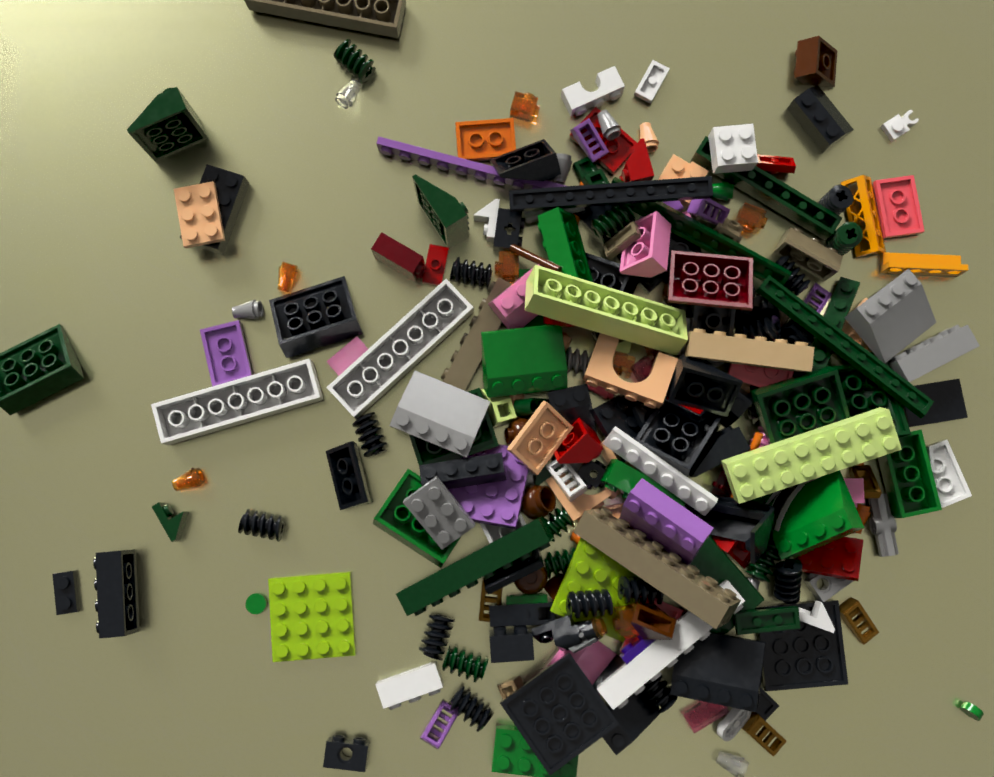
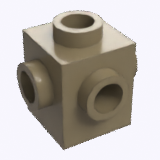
[714,218,743,243]

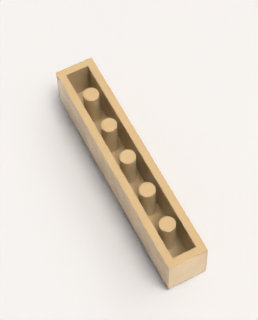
[684,328,815,373]

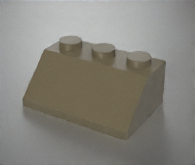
[774,227,843,281]

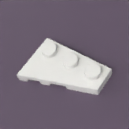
[926,440,972,508]

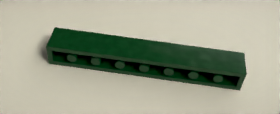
[691,136,842,240]
[396,516,554,616]

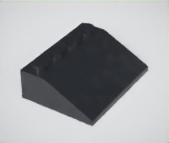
[269,276,363,358]
[635,393,725,478]
[670,632,766,712]

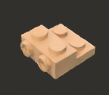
[658,154,709,208]

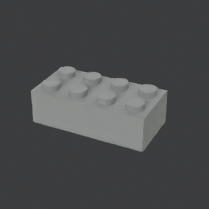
[888,325,980,382]

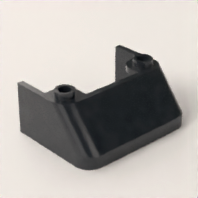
[684,494,774,564]

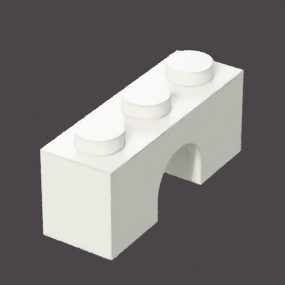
[561,66,625,117]

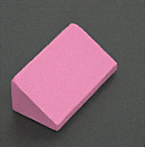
[327,336,368,376]

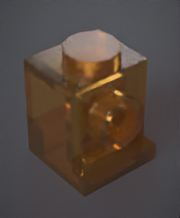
[613,351,636,379]

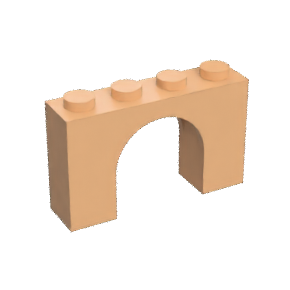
[582,333,678,409]
[545,441,636,522]

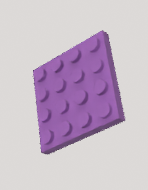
[448,444,529,529]

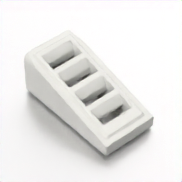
[546,459,587,502]

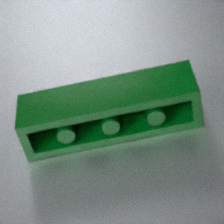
[600,459,685,507]

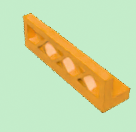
[841,175,886,257]
[880,252,968,277]

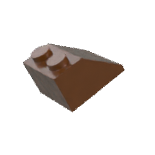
[794,36,837,88]

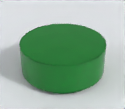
[245,593,267,614]
[960,701,984,721]

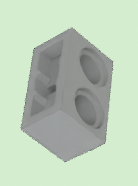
[803,573,853,602]

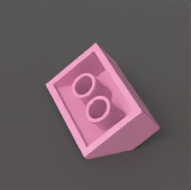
[619,211,671,278]
[488,264,540,329]

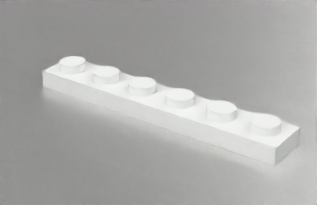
[602,426,718,516]

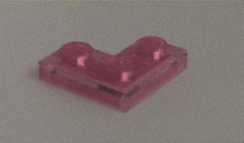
[682,700,729,733]

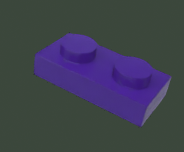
[619,634,655,664]

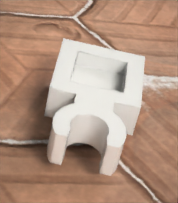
[880,110,919,142]

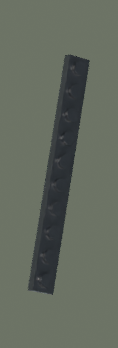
[509,176,713,212]

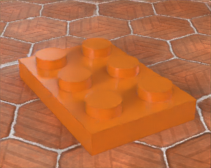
[455,118,516,161]

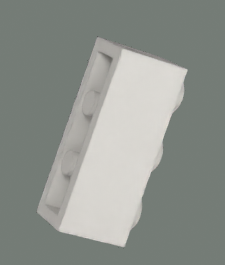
[375,661,444,710]

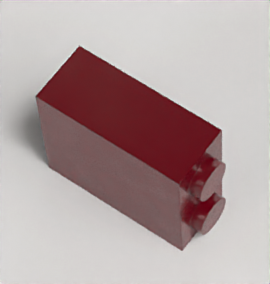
[371,232,426,282]

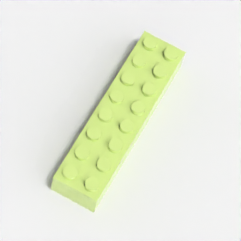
[525,265,688,356]
[721,407,902,504]

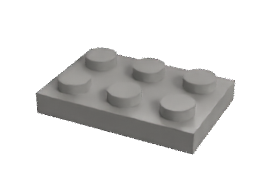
[403,476,475,550]

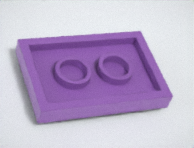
[200,320,253,387]

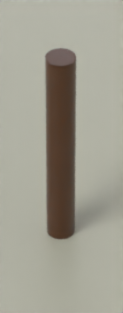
[510,244,562,272]

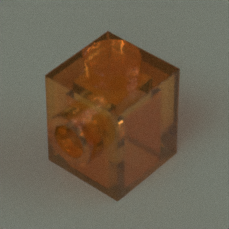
[510,91,540,123]
[735,202,767,234]
[495,251,519,282]
[612,604,639,638]

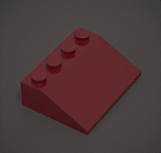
[667,250,753,311]

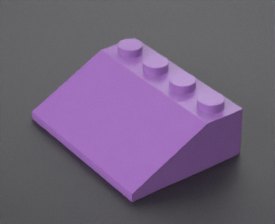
[620,478,714,565]

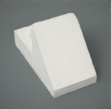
[474,199,500,243]
[798,601,835,633]

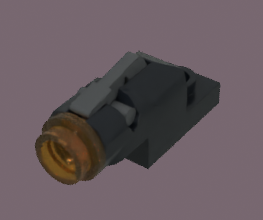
[531,615,607,653]

